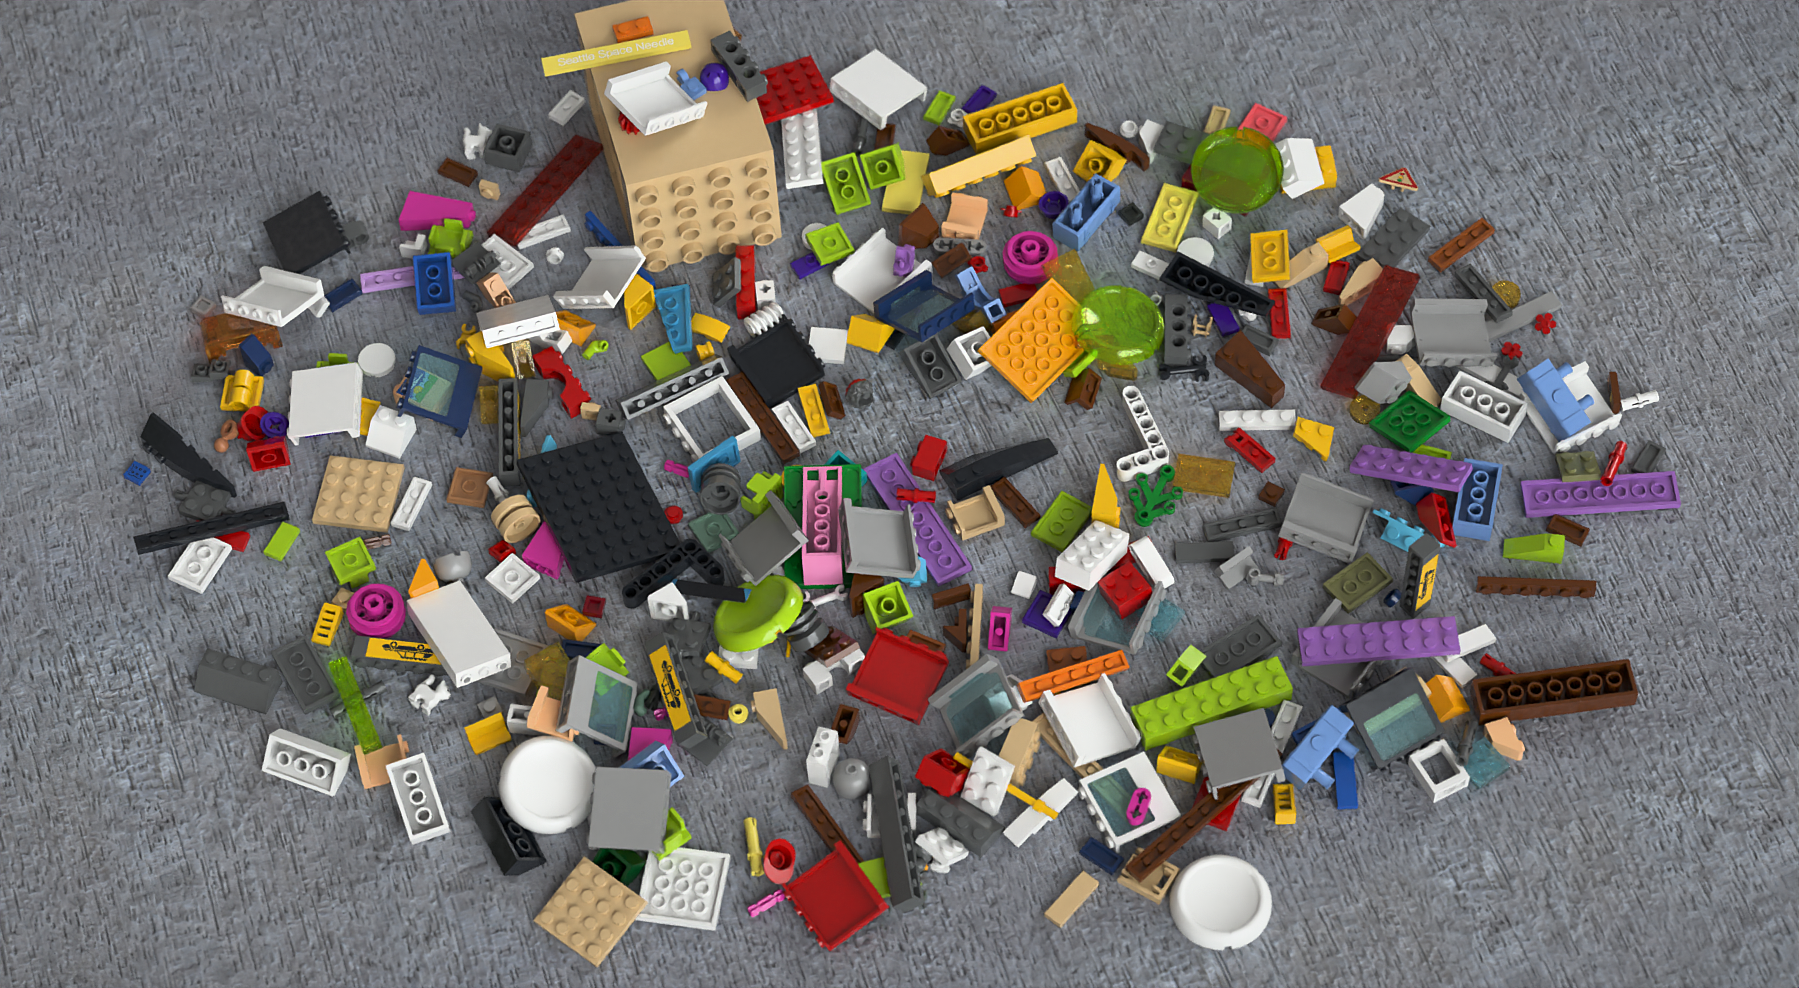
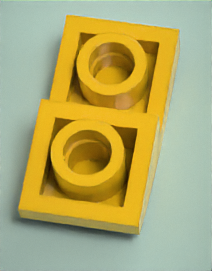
[691,312,730,343]

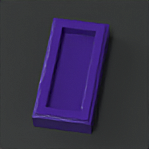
[961,85,997,114]
[1207,303,1240,337]

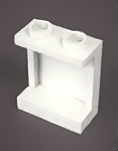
[863,793,916,838]

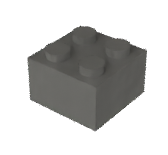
[483,123,533,173]

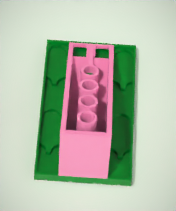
[784,464,862,589]

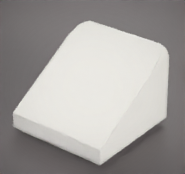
[1011,571,1037,599]

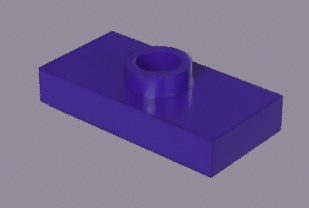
[790,252,831,279]

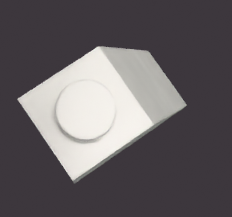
[1338,183,1384,240]

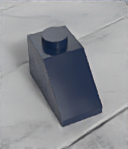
[239,333,274,377]
[1390,480,1434,506]

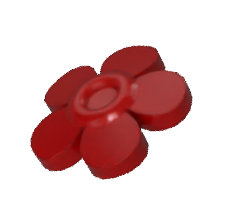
[1535,313,1556,334]
[1501,342,1523,360]

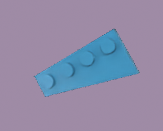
[654,284,693,353]

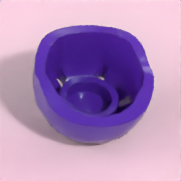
[700,63,729,91]
[1039,191,1069,219]

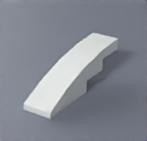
[1003,778,1078,848]

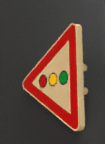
[1378,167,1418,192]

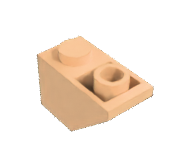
[476,272,516,308]
[1483,717,1525,761]

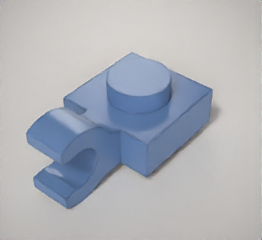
[676,68,707,100]

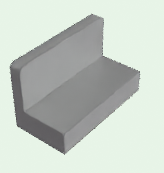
[1214,546,1258,589]

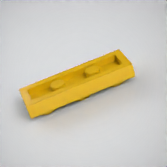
[798,384,830,438]

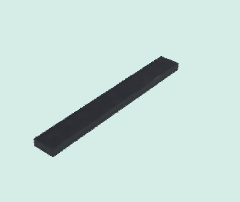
[133,502,289,555]

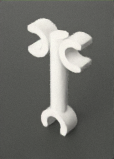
[803,584,849,610]

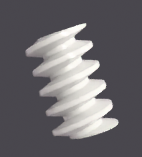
[744,302,785,338]

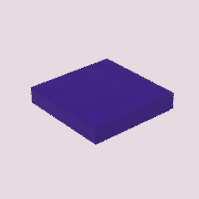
[1022,590,1072,639]

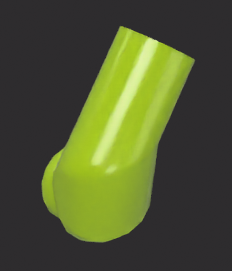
[582,340,609,360]

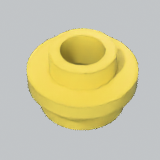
[728,704,748,724]

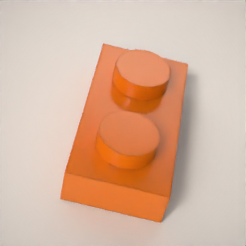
[612,16,654,43]

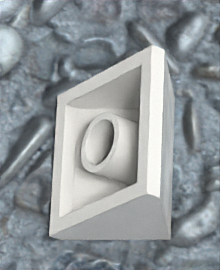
[648,582,689,622]

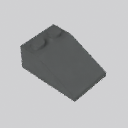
[899,333,963,399]

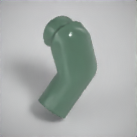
[633,689,651,717]

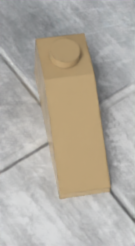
[1273,242,1329,289]
[1338,258,1386,306]
[1396,354,1442,407]
[750,688,788,750]

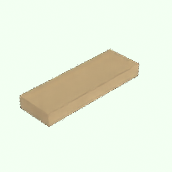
[1044,871,1099,928]

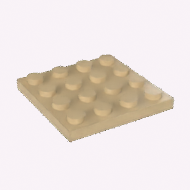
[312,456,405,533]
[534,857,647,967]

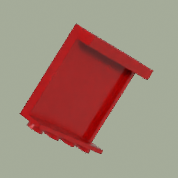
[845,627,949,725]
[781,840,889,951]

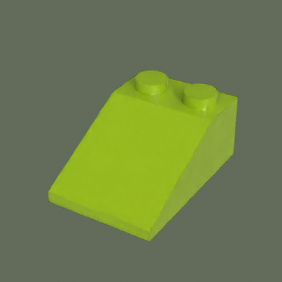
[822,152,871,215]

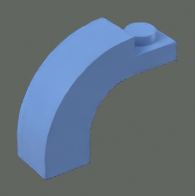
[955,266,1007,323]

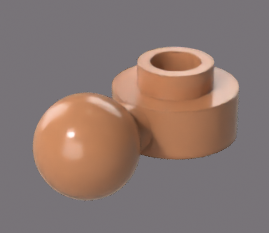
[214,420,239,453]

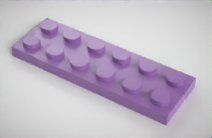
[1349,445,1473,492]

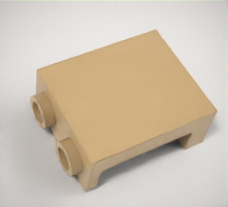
[945,485,1005,541]

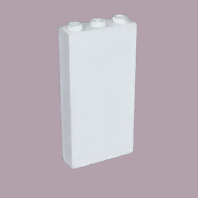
[407,581,511,688]

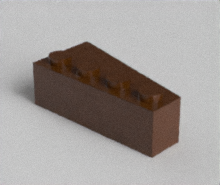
[1215,330,1285,409]

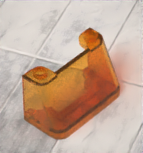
[200,313,283,364]

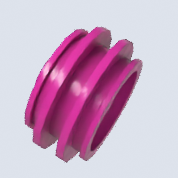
[1003,231,1058,284]
[346,584,406,639]

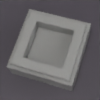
[190,295,217,319]

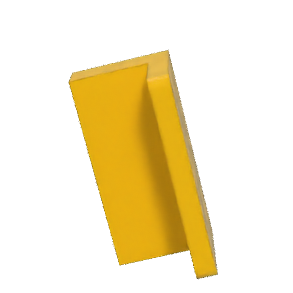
[1316,225,1361,263]
[464,712,511,755]

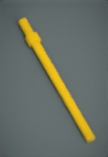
[953,752,1058,819]

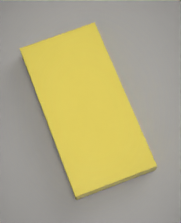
[882,150,930,215]
[1141,183,1199,253]

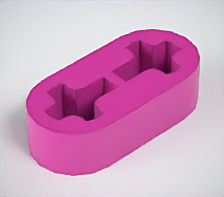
[1126,788,1151,825]

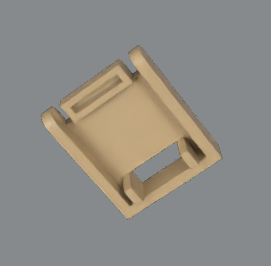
[1117,847,1180,905]

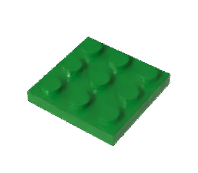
[1369,390,1451,453]

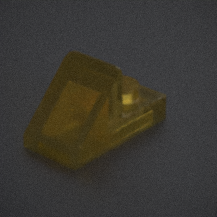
[479,385,499,424]

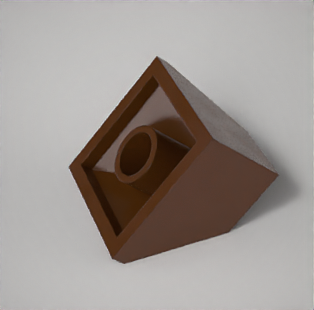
[898,203,939,249]

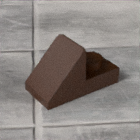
[943,609,967,653]

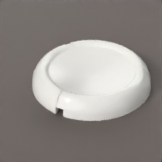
[498,735,596,834]
[1169,855,1272,950]

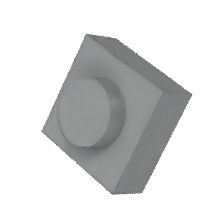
[477,696,504,719]

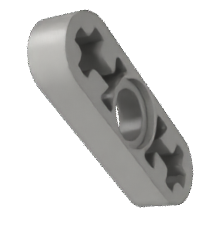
[933,238,987,258]

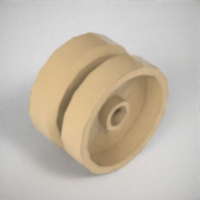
[491,495,541,543]

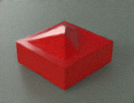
[488,540,516,563]

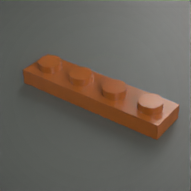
[1428,218,1495,273]

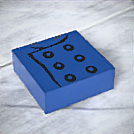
[123,461,151,486]

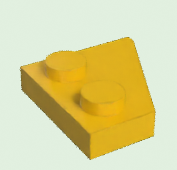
[1293,417,1334,461]

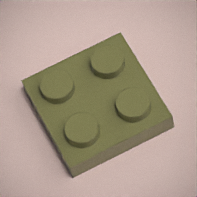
[1555,451,1601,483]

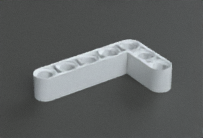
[1116,386,1169,482]

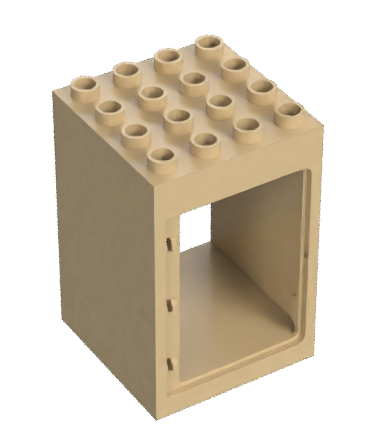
[574,0,782,272]

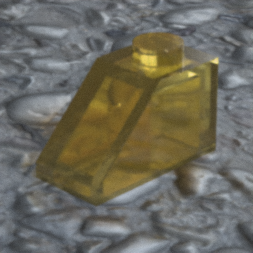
[952,310,992,335]
[510,338,536,379]
[1097,343,1137,381]

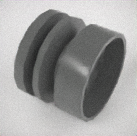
[700,463,741,515]
[783,601,830,652]

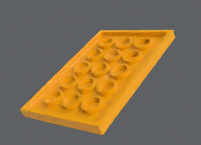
[978,278,1106,404]

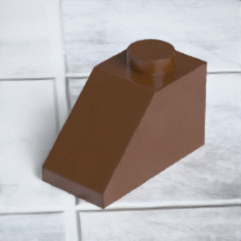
[926,126,970,156]
[1311,304,1358,335]
[831,704,860,744]

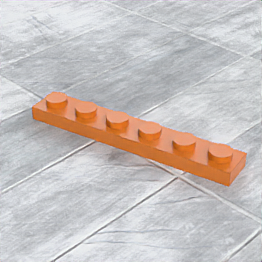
[1016,650,1130,703]

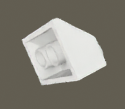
[1271,138,1324,199]

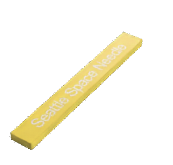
[541,30,691,77]

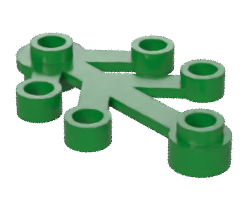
[1128,465,1183,527]

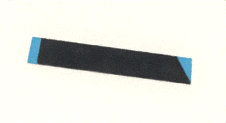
[671,579,751,603]

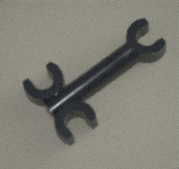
[1159,355,1209,382]

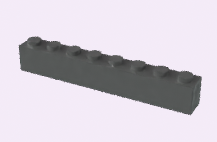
[869,755,924,913]

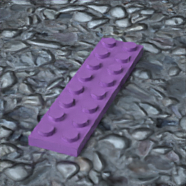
[863,453,972,587]
[1520,471,1681,518]
[1297,616,1461,667]

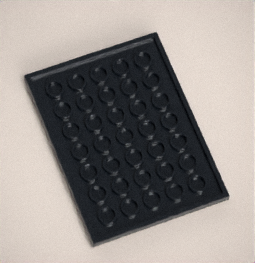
[517,432,680,583]

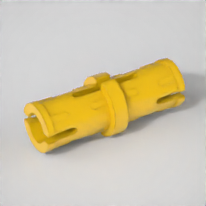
[704,651,743,684]

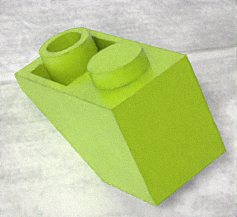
[1166,644,1207,688]

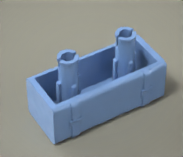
[1053,174,1120,252]
[1517,358,1594,442]
[1282,705,1360,790]

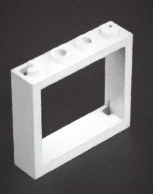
[663,376,761,463]

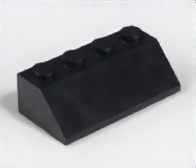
[471,797,547,876]

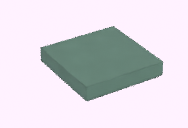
[688,512,739,553]

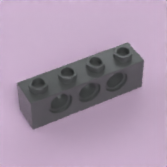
[710,31,768,102]
[1164,294,1191,367]

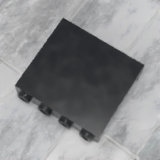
[263,190,351,274]
[727,314,825,409]

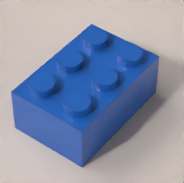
[413,252,456,315]

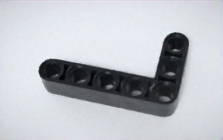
[622,538,725,609]

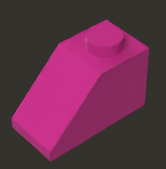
[988,606,1012,652]

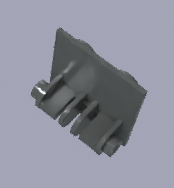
[452,241,501,285]
[679,716,733,766]

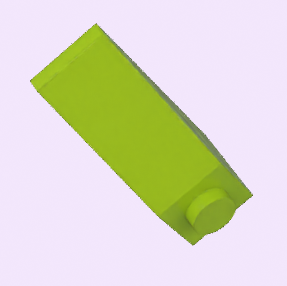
[1503,533,1565,564]

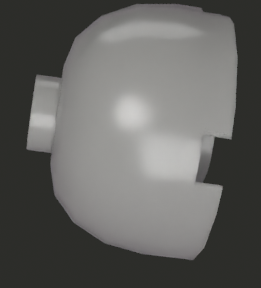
[432,551,472,583]
[832,758,872,800]

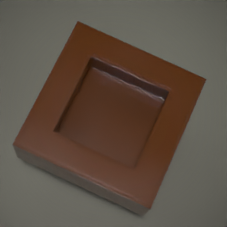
[1258,481,1285,507]

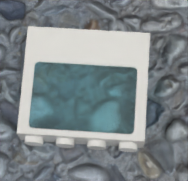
[1078,752,1181,853]

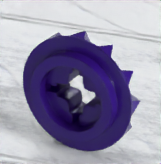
[259,412,289,439]

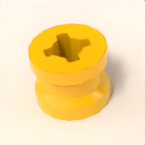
[695,341,715,361]

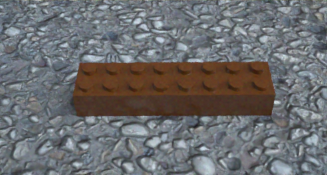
[1470,659,1638,726]

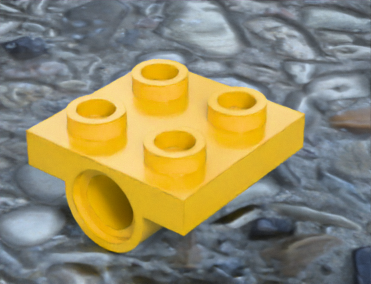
[220,370,264,412]

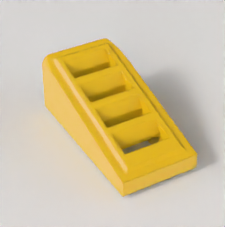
[311,603,344,647]
[1273,784,1296,824]

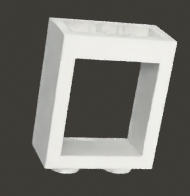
[806,726,840,788]
[1408,739,1470,803]

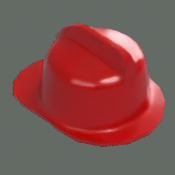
[237,406,272,442]
[763,838,796,884]

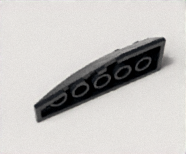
[1159,251,1275,317]
[140,412,237,498]
[939,438,1058,501]

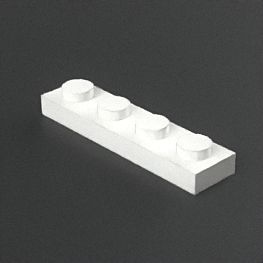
[1219,409,1296,431]

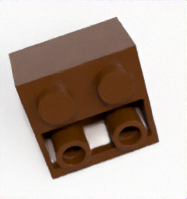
[849,573,884,618]

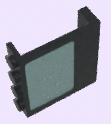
[1339,668,1445,771]

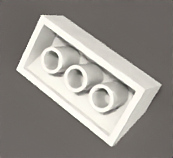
[262,729,351,796]

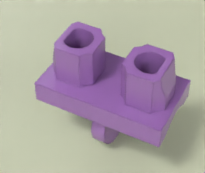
[893,244,915,277]

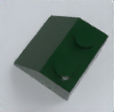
[592,848,646,887]

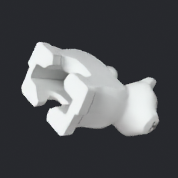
[463,123,492,159]
[408,674,451,716]

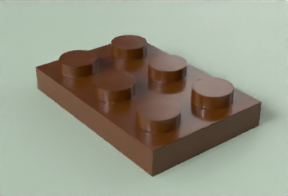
[803,625,860,668]

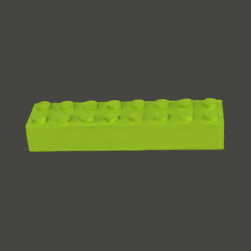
[1130,656,1293,751]

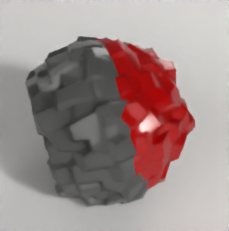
[845,379,873,409]

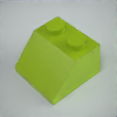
[860,143,905,190]
[863,581,914,634]

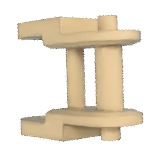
[1192,314,1213,338]

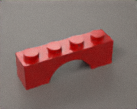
[736,245,756,319]
[532,346,591,419]

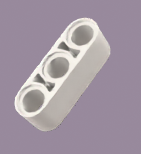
[1129,536,1174,589]

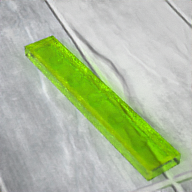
[328,656,383,755]

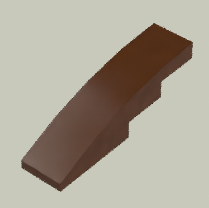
[1085,123,1150,172]

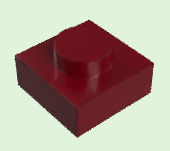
[582,595,606,619]

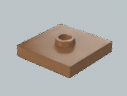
[446,467,494,508]

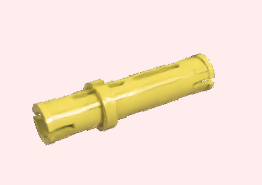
[743,817,764,877]

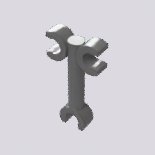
[1485,356,1519,390]

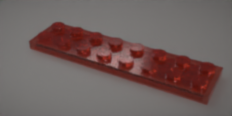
[487,134,604,247]
[1320,265,1420,399]

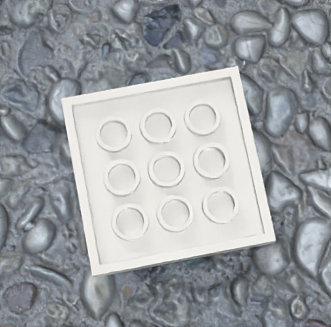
[635,847,730,931]

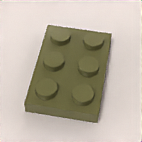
[1323,552,1393,614]

